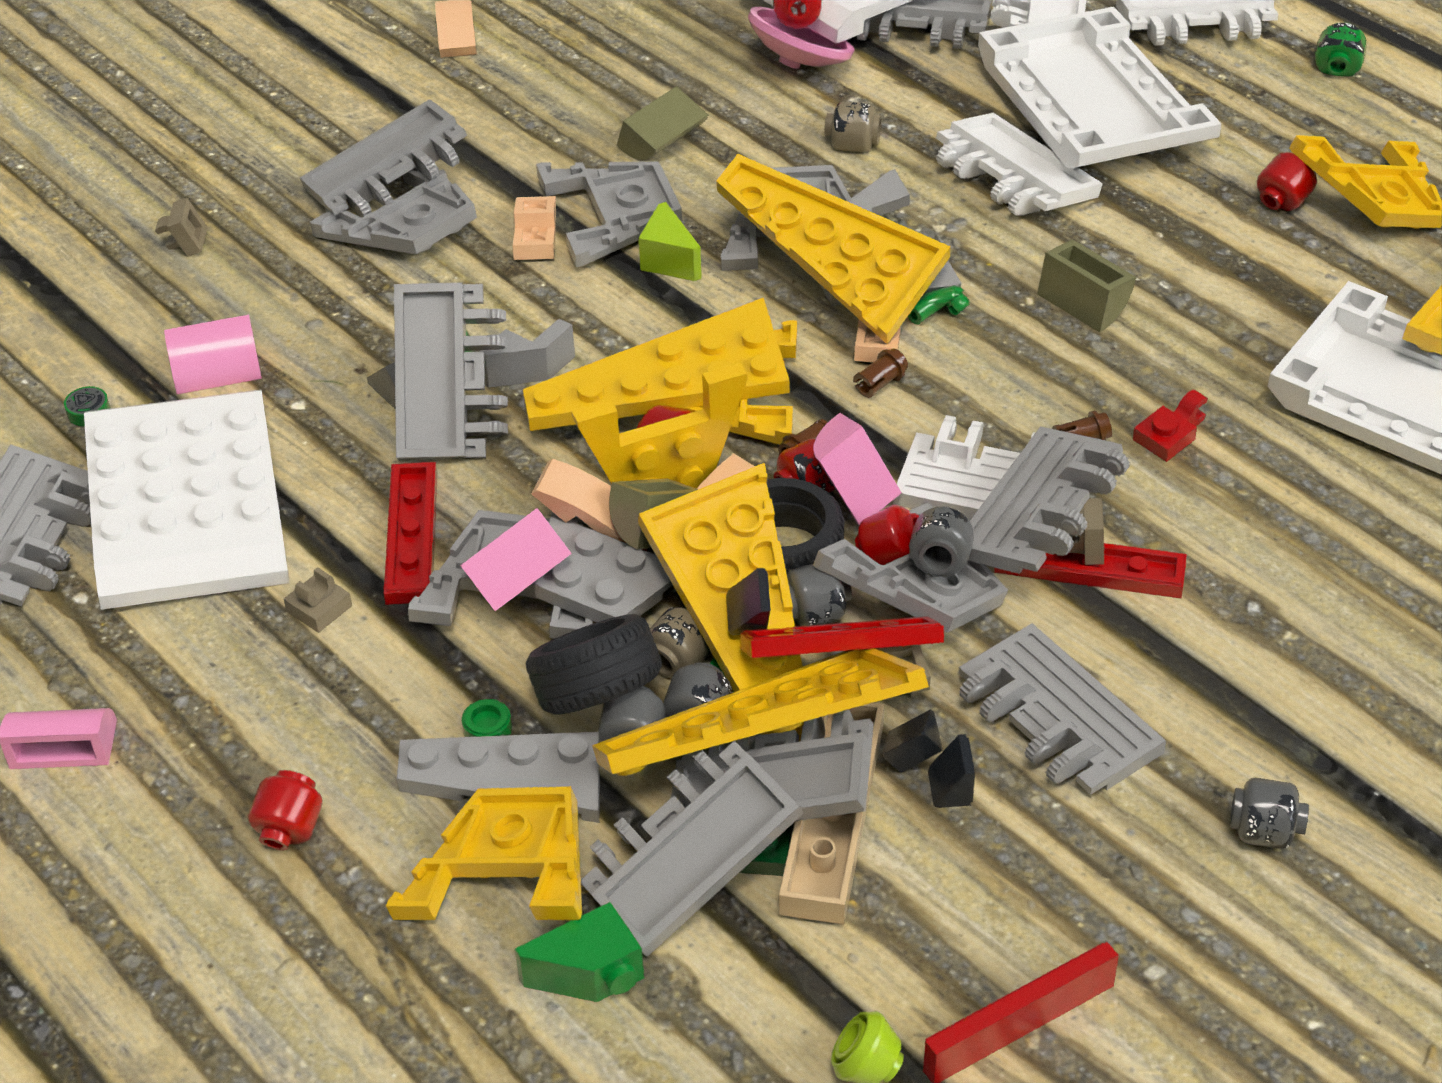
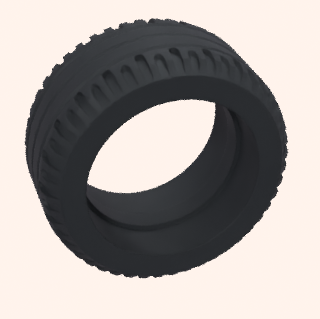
[766,478,844,574]
[526,614,662,715]

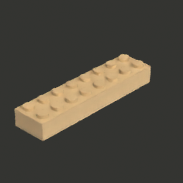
[779,702,884,925]

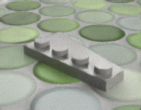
[397,732,600,823]

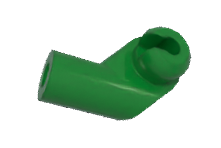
[907,285,970,325]

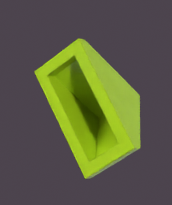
[638,202,702,281]

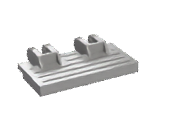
[857,0,992,49]
[300,99,468,217]
[394,282,508,460]
[968,426,1130,574]
[0,444,91,606]
[958,623,1166,795]
[671,709,874,821]
[581,741,804,957]

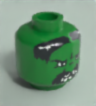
[1315,23,1367,77]

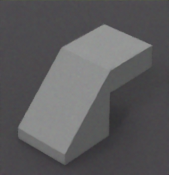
[479,319,575,388]

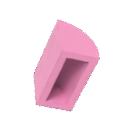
[164,315,262,394]
[813,413,902,526]
[460,508,572,611]
[0,708,117,769]

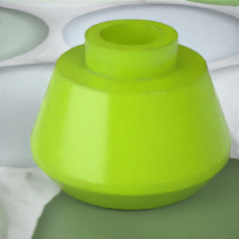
[831,1011,904,1083]

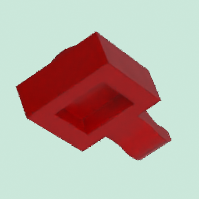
[1133,389,1208,462]

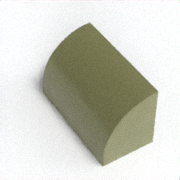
[617,86,709,160]
[1037,239,1136,332]
[609,478,698,549]

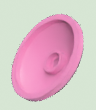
[748,7,854,69]

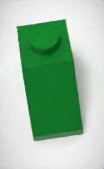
[515,902,644,1002]

